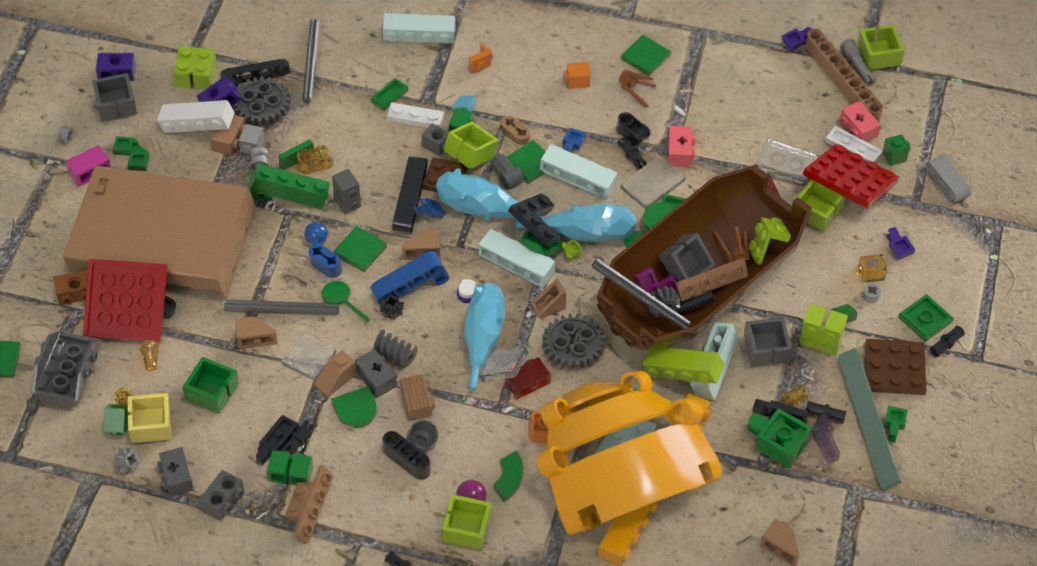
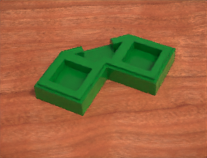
[113,136,150,171]

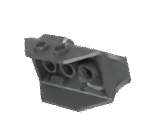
[31,332,102,408]

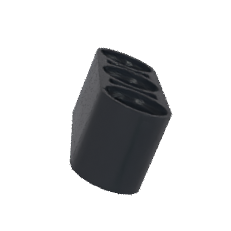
[382,431,431,480]

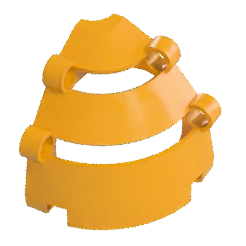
[536,370,722,536]

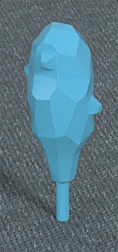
[436,168,543,221]
[516,203,636,242]
[464,283,505,391]

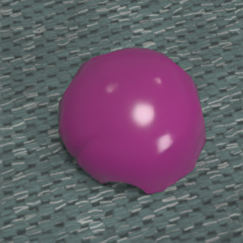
[456,479,487,502]

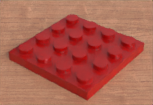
[802,145,900,209]
[83,259,168,342]

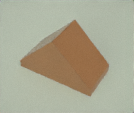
[531,279,566,318]

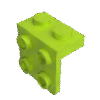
[749,217,791,265]

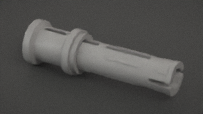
[840,38,876,87]

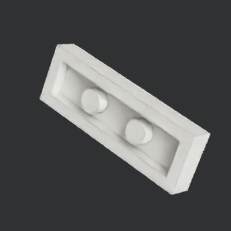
[387,103,444,128]
[825,126,883,163]

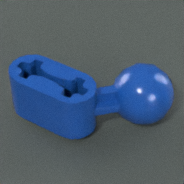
[304,222,342,278]

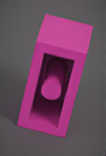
[66,145,111,187]

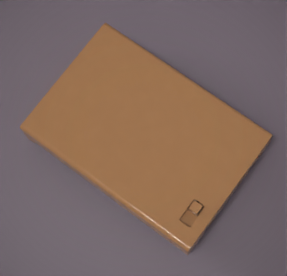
[63,166,255,298]

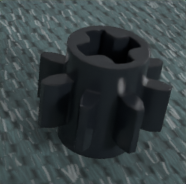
[380,295,404,319]

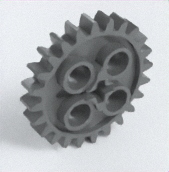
[232,76,291,127]
[542,313,605,371]

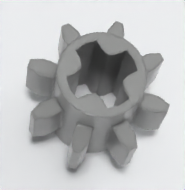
[113,448,139,473]

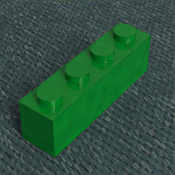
[250,163,330,209]

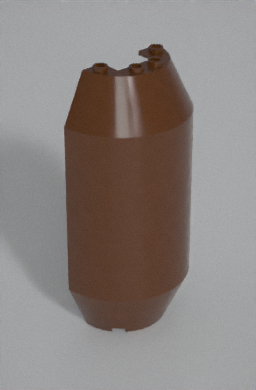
[597,165,812,350]

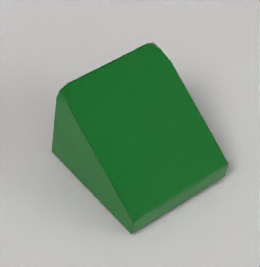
[830,304,858,323]

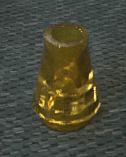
[139,340,159,371]

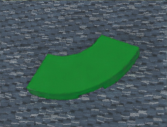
[493,450,523,502]

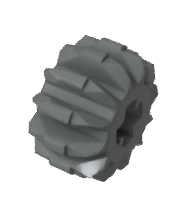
[648,286,680,319]

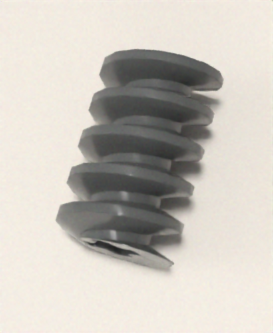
[373,329,418,368]

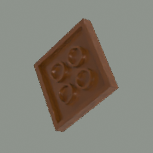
[865,339,926,395]

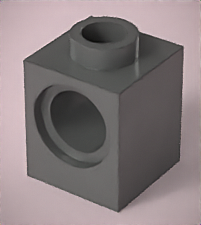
[421,123,448,156]

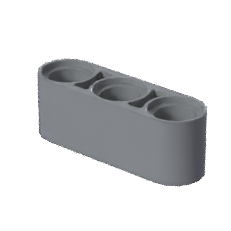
[925,155,971,203]

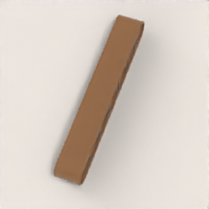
[806,29,883,122]

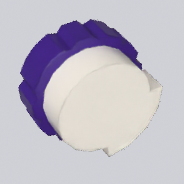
[457,279,477,303]

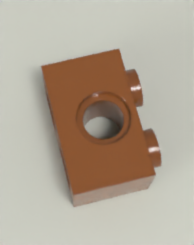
[53,269,88,306]

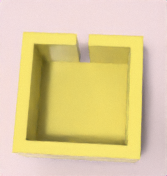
[128,393,172,443]

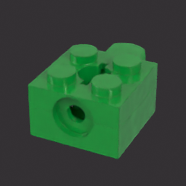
[748,408,813,469]

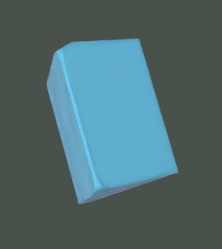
[452,95,476,112]

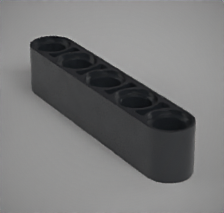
[393,156,428,233]

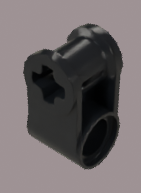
[616,112,651,146]

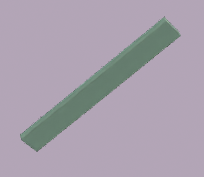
[838,348,902,491]

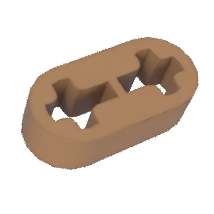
[501,116,530,145]

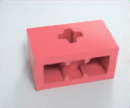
[840,101,881,142]
[668,126,695,167]

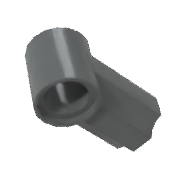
[490,153,524,189]

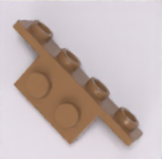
[676,258,748,301]
[284,465,333,544]

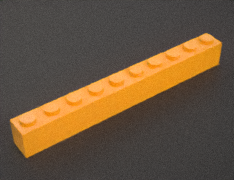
[598,393,712,566]

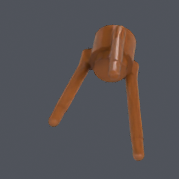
[619,70,657,108]
[714,226,750,264]

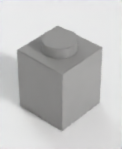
[239,124,265,155]

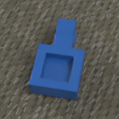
[562,127,587,153]
[413,198,446,219]

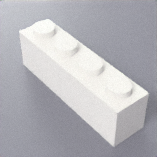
[157,100,235,133]

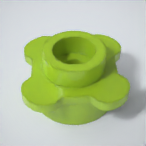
[561,240,582,259]

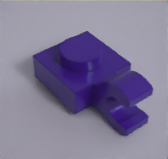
[781,27,812,51]
[886,227,915,260]

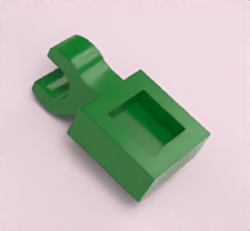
[884,406,908,442]

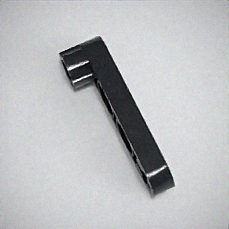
[220,59,290,87]

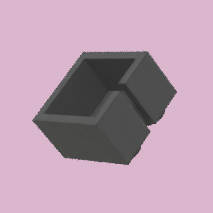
[92,73,137,121]
[659,233,716,282]
[744,317,792,367]

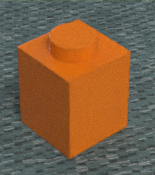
[564,62,591,89]

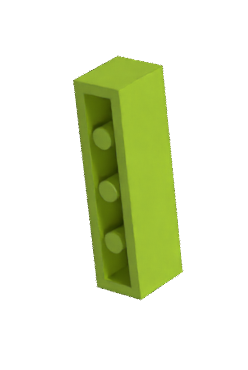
[642,347,725,384]

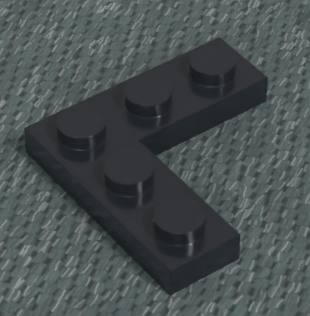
[508,193,561,248]

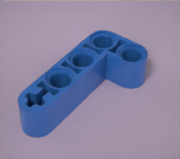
[370,251,450,305]

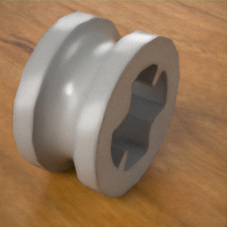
[57,126,73,144]
[863,283,881,303]

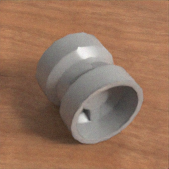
[250,147,269,171]

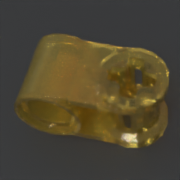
[297,145,334,174]

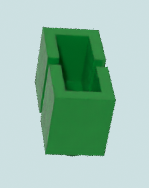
[267,450,313,486]

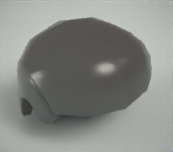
[407,419,439,453]

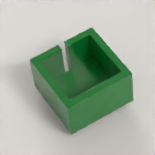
[182,357,239,414]

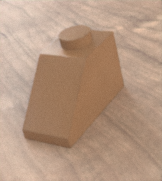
[402,229,440,260]
[235,317,278,349]
[314,350,357,398]
[760,518,800,566]

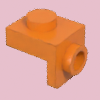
[469,43,493,73]

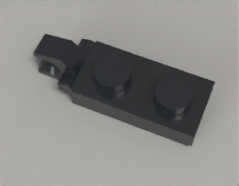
[752,398,809,424]
[255,415,299,466]

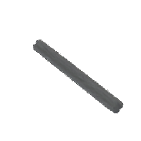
[303,19,320,103]
[591,258,690,329]
[224,299,339,315]

